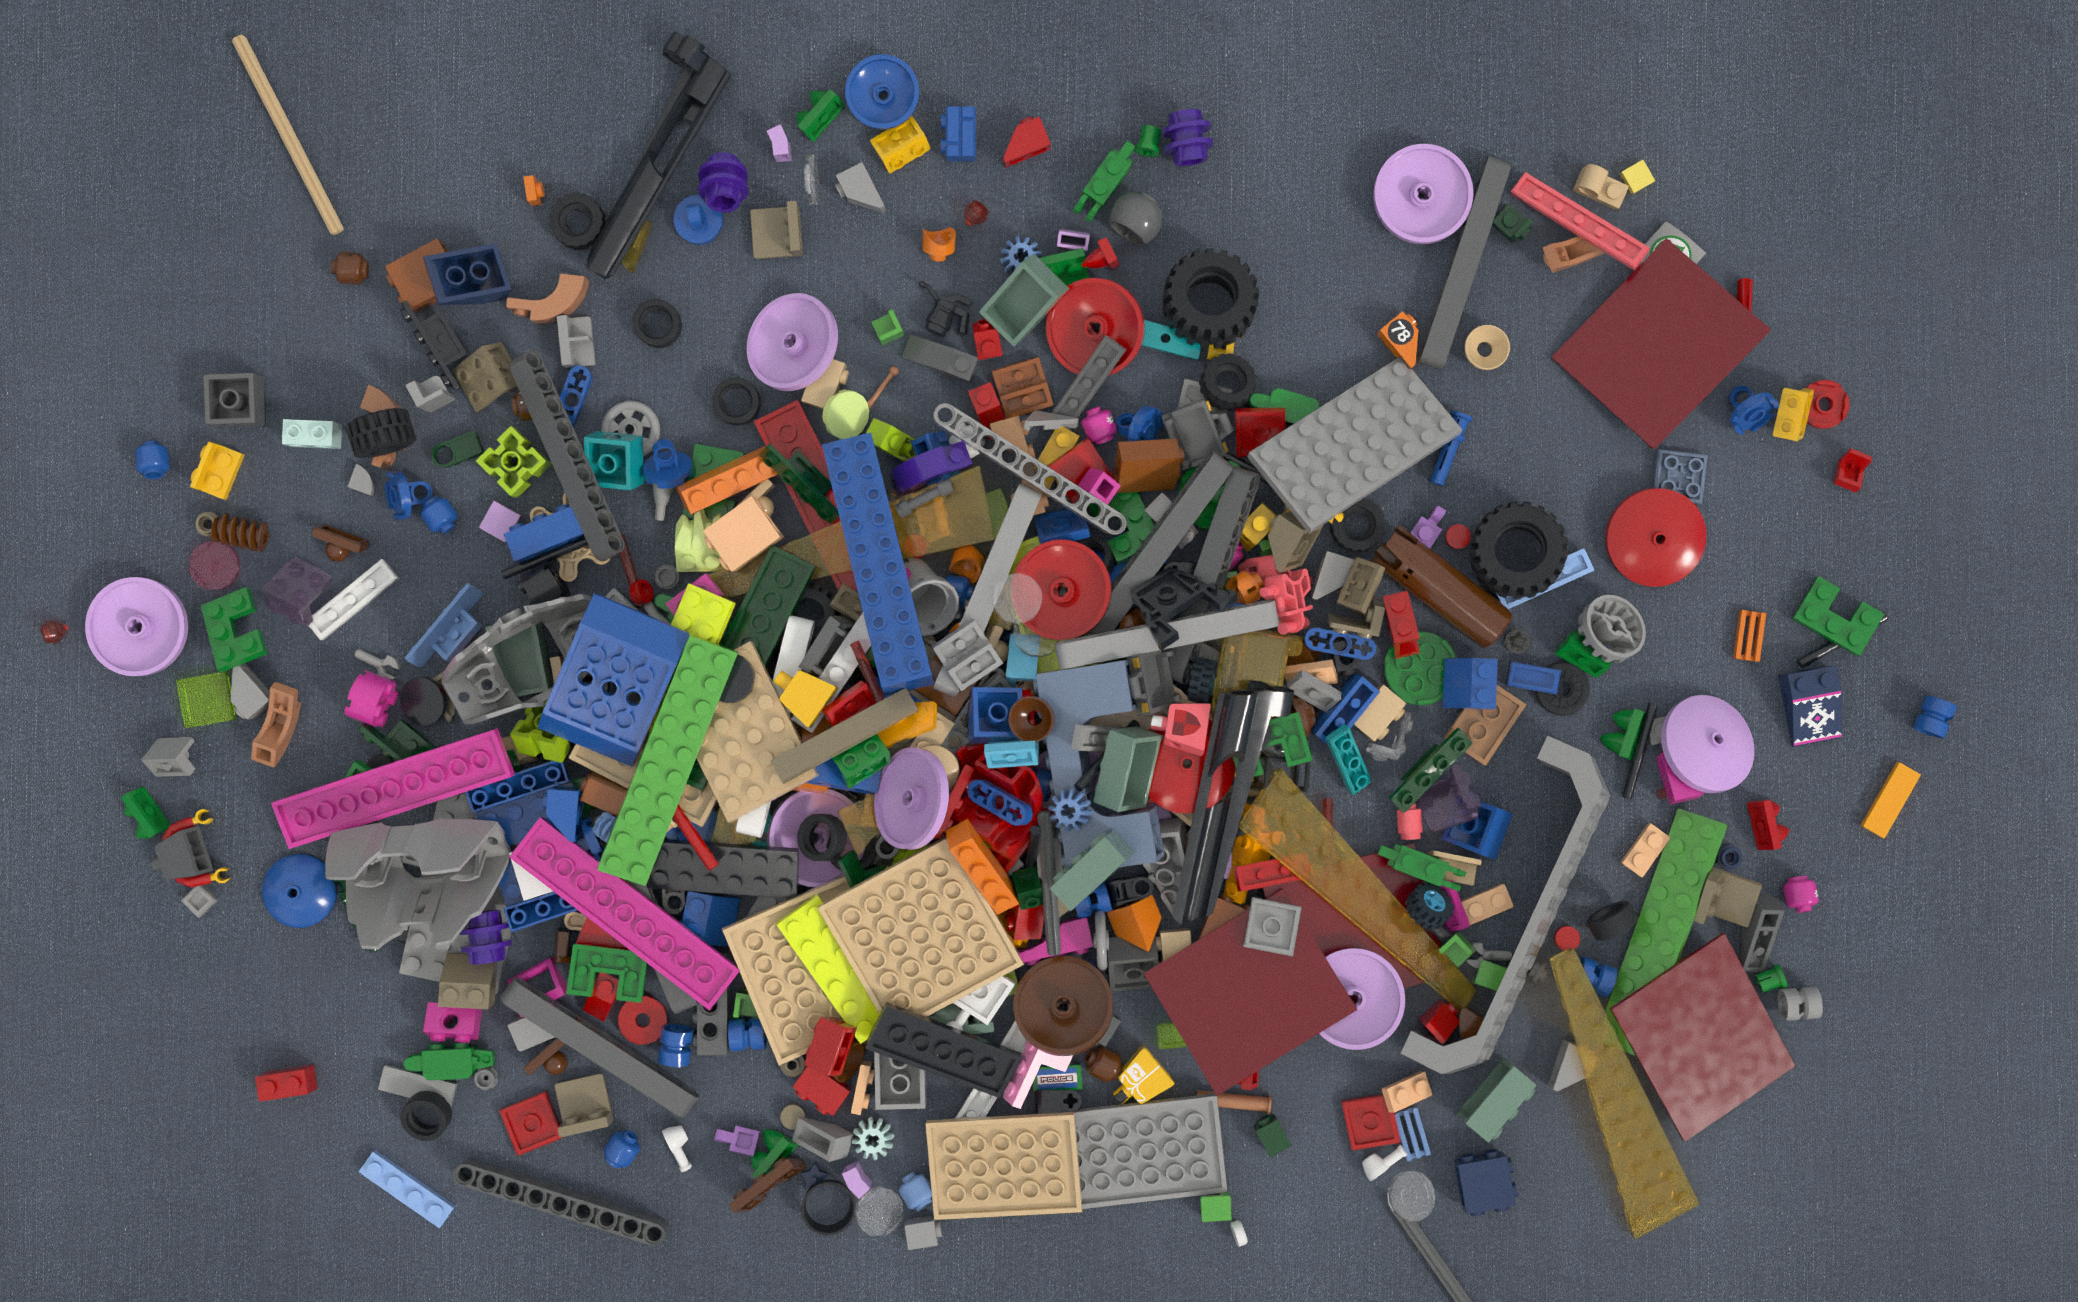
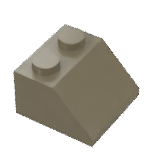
[1268,511,1324,573]
[438,953,497,1009]

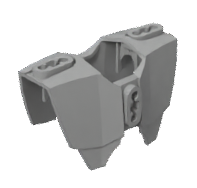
[441,594,592,724]
[325,818,511,950]

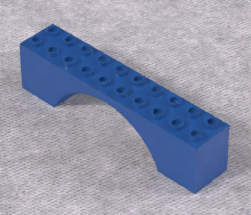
[822,432,934,696]

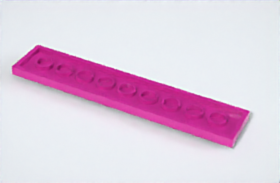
[271,728,515,849]
[509,817,740,1010]

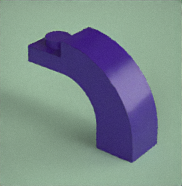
[890,441,972,497]

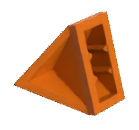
[1107,894,1162,952]

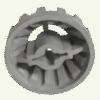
[1578,595,1646,663]

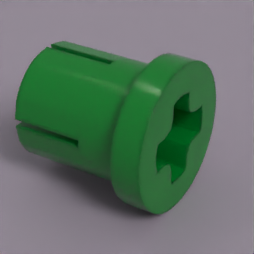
[1135,125,1161,157]
[1755,964,1788,993]

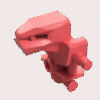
[1238,554,1313,635]

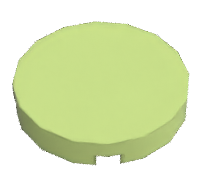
[822,390,869,439]

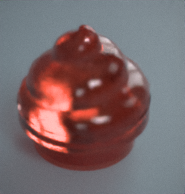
[965,200,989,226]
[40,620,69,645]

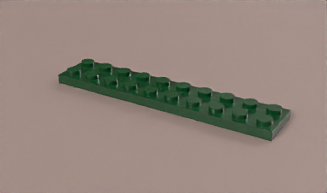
[687,545,817,791]

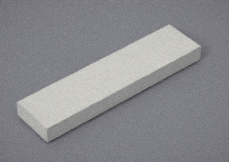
[305,559,399,640]

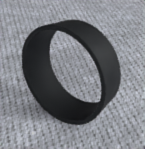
[801,1179,856,1235]

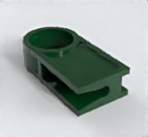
[431,431,484,468]

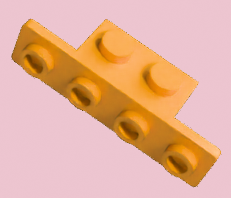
[1223,803,1275,904]

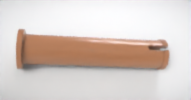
[1197,1089,1271,1115]

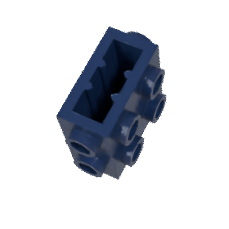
[1454,1149,1518,1216]

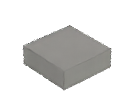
[181,885,219,918]

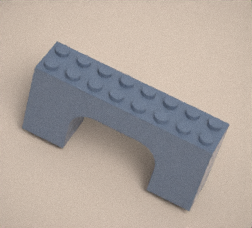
[1033,659,1165,868]

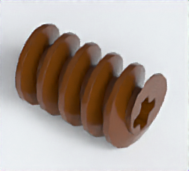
[211,513,269,552]

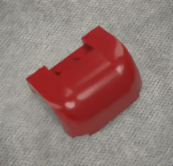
[950,744,1043,860]

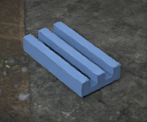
[1395,1106,1431,1162]

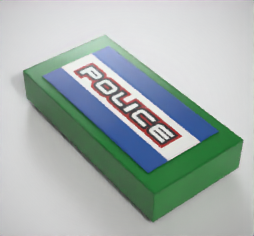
[1033,1063,1082,1093]

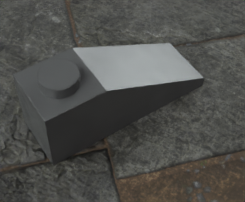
[901,335,979,385]
[1740,894,1785,972]

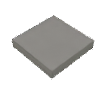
[1243,897,1302,957]

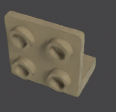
[750,201,803,259]
[453,342,519,412]
[1337,557,1385,616]
[1326,597,1385,639]
[1694,867,1762,927]
[555,1073,614,1137]

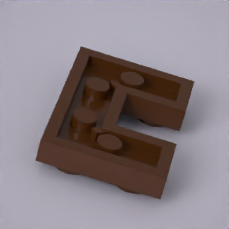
[729,1157,807,1213]

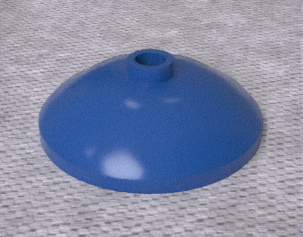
[845,54,919,129]
[262,854,337,928]

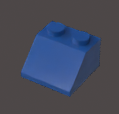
[1442,658,1498,710]
[968,687,1022,744]
[542,787,584,842]
[1441,794,1513,860]
[682,891,741,946]

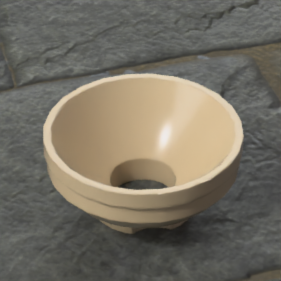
[1464,325,1510,370]

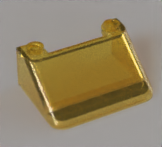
[1211,629,1304,720]

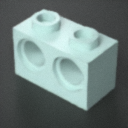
[282,419,342,449]

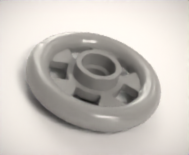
[601,401,660,456]
[1093,911,1109,970]

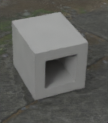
[904,1215,942,1250]

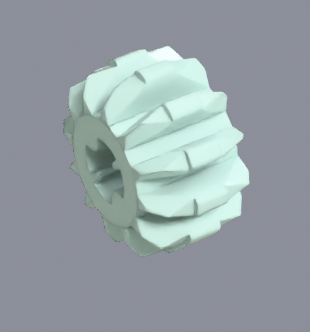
[852,1117,894,1160]

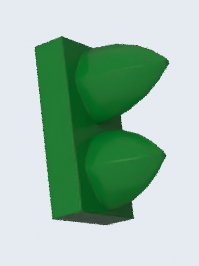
[796,89,845,142]
[1555,629,1612,678]
[1600,709,1645,760]
[121,786,171,839]
[751,1129,799,1178]

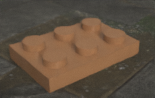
[1443,685,1527,766]

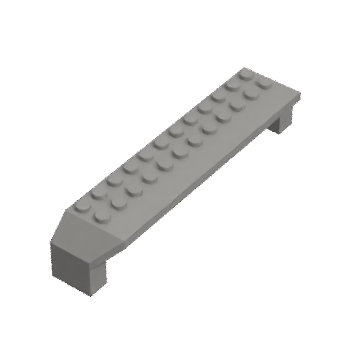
[1401,736,1610,1074]

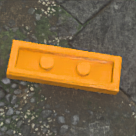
[1860,762,1921,839]

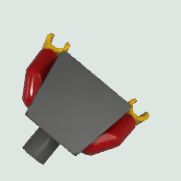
[152,809,231,887]

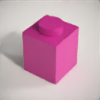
[1078,468,1121,505]

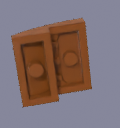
[991,356,1053,419]
[914,654,977,716]

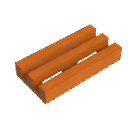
[1733,610,1766,662]

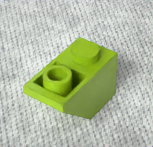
[866,418,916,462]

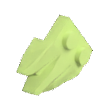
[675,509,726,572]

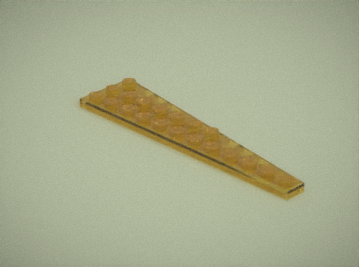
[709,466,996,599]
[1239,768,1476,1010]
[1549,948,1700,1239]

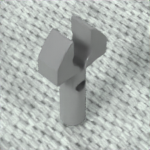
[355,649,401,680]
[1466,942,1512,968]

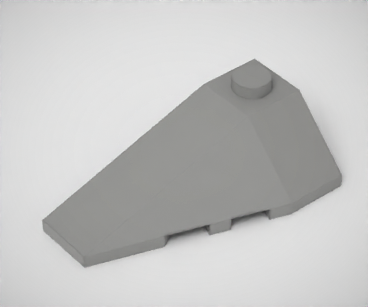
[1140,818,1189,915]

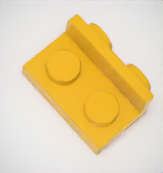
[870,115,931,173]
[1773,388,1814,441]
[190,441,245,500]

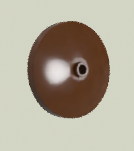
[1013,956,1113,1056]

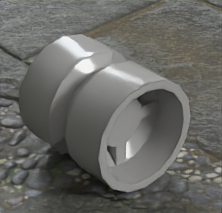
[1777,986,1823,1021]

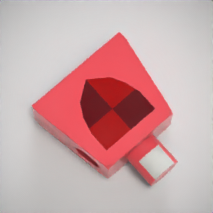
[1150,704,1211,756]

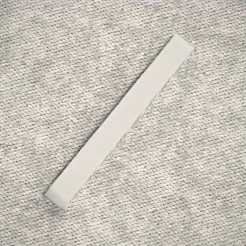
[736,616,815,838]

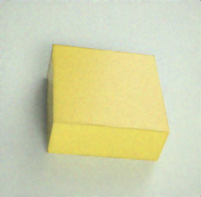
[1620,160,1655,195]

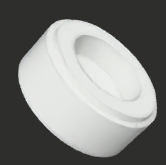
[1230,1220,1248,1247]

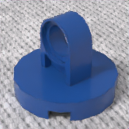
[673,195,724,245]
[1729,385,1779,434]
[1116,406,1164,442]
[643,439,693,489]
[384,470,432,521]
[576,816,604,861]

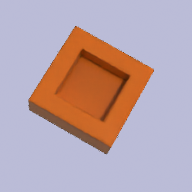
[523,175,545,206]

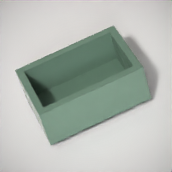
[979,254,1069,346]
[485,623,554,697]
[1094,726,1162,812]
[1049,830,1135,911]
[1456,1057,1537,1143]

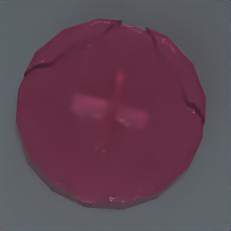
[189,541,241,590]

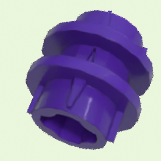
[1162,109,1214,167]
[698,152,748,212]
[459,909,512,965]

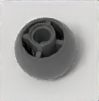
[1109,192,1163,245]

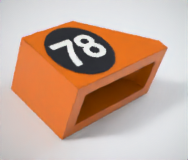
[1376,311,1418,369]

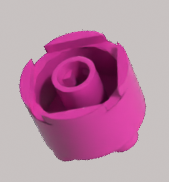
[345,670,399,727]

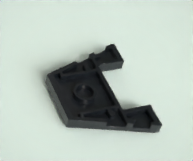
[1131,566,1238,651]

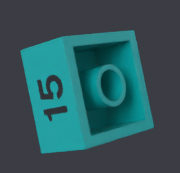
[584,431,644,490]

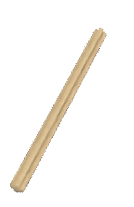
[232,35,344,235]

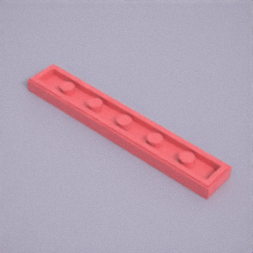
[1510,172,1649,270]

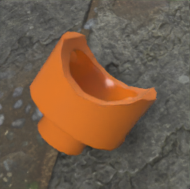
[922,227,956,261]
[949,546,985,583]
[1225,571,1264,605]

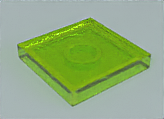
[176,671,236,729]

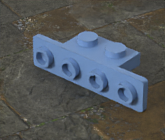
[405,583,484,668]

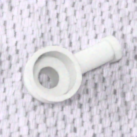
[662,1125,692,1172]
[1362,1145,1408,1181]

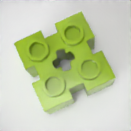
[476,426,552,498]
[510,702,571,763]

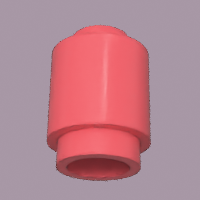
[1396,804,1423,840]

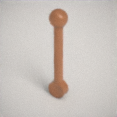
[867,366,899,409]

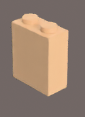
[703,496,784,572]

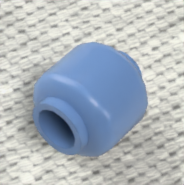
[899,1172,932,1211]

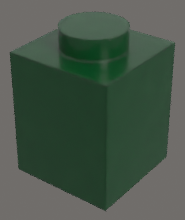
[1253,1115,1292,1157]

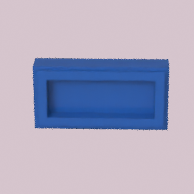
[1507,661,1561,695]

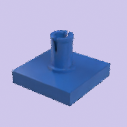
[1033,508,1090,544]

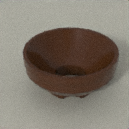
[1290,695,1316,738]
[1009,696,1055,742]
[832,1039,865,1083]

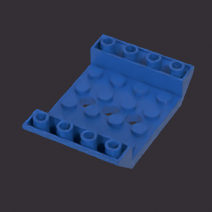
[538,593,690,767]
[465,761,593,932]

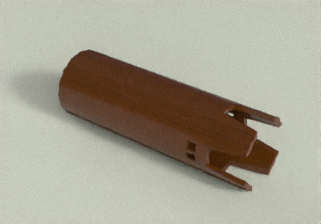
[1370,525,1513,648]

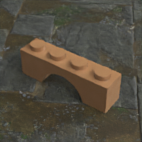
[990,416,1049,516]

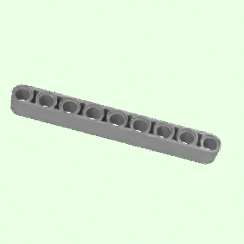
[933,403,1126,535]
[933,483,1042,698]
[1055,600,1279,669]

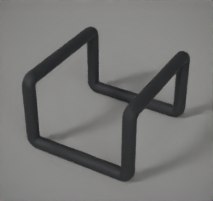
[1254,755,1311,792]

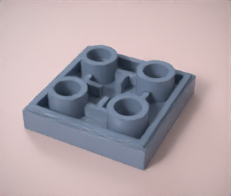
[1652,449,1708,504]

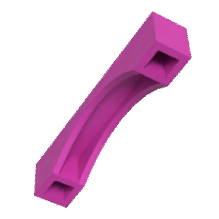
[1017,917,1093,965]

